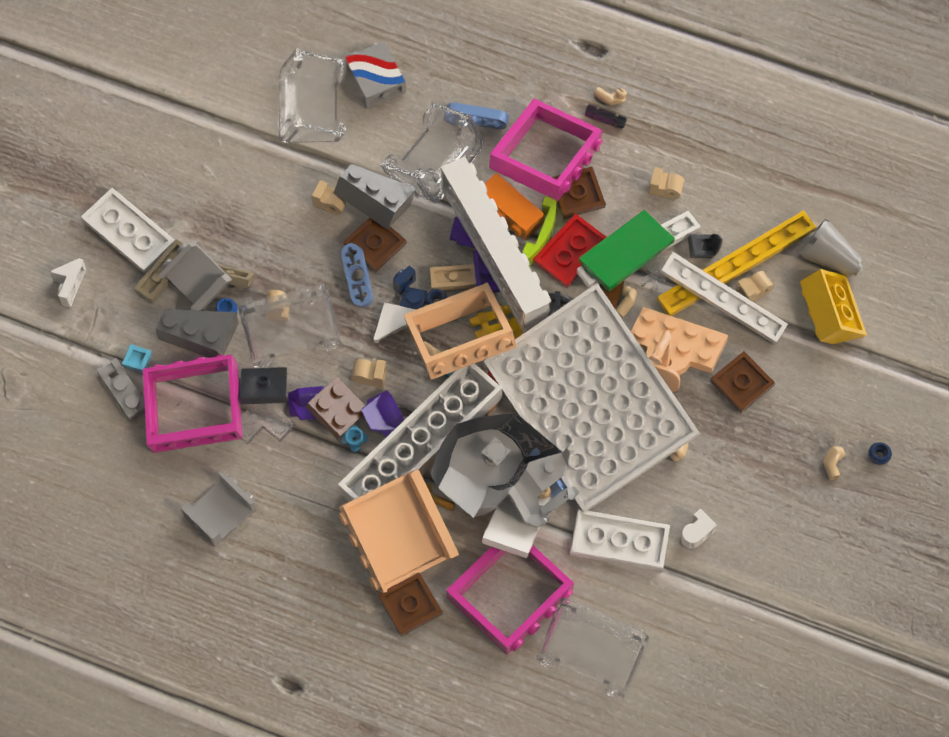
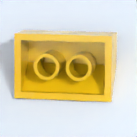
[800,269,867,344]

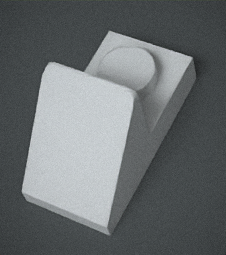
[50,258,87,308]

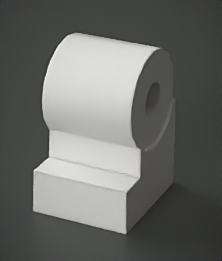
[681,509,717,549]

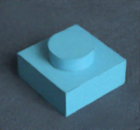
[122,344,153,374]

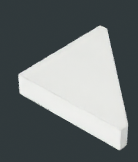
[374,302,415,343]

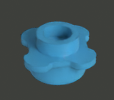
[341,425,368,452]

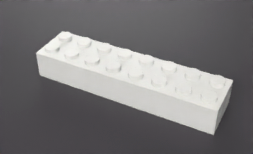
[441,157,551,332]
[338,363,502,502]

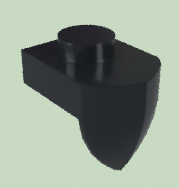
[687,234,723,258]

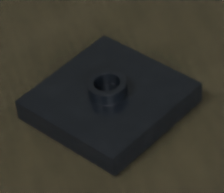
[239,367,288,404]

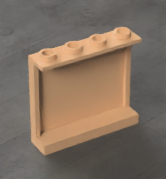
[338,469,459,593]

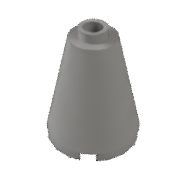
[800,219,863,277]

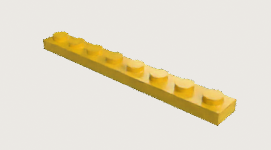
[657,210,817,316]

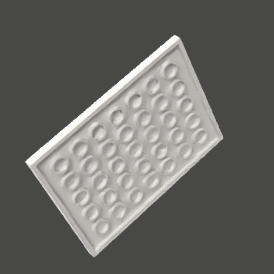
[484,283,700,512]

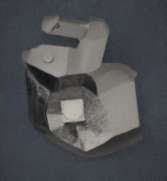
[430,414,579,528]

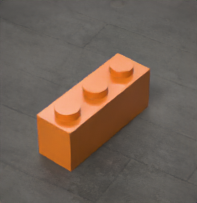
[484,173,544,241]

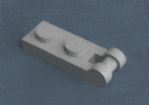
[96,358,145,421]

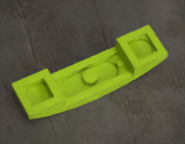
[522,196,556,267]

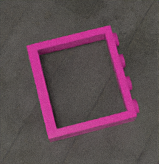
[489,98,603,201]
[143,354,243,453]
[446,545,574,655]

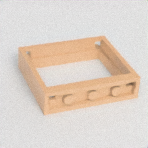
[403,283,517,380]

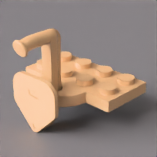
[631,307,728,392]

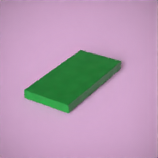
[578,210,675,291]

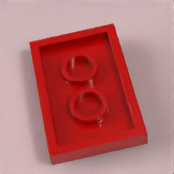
[533,213,607,288]

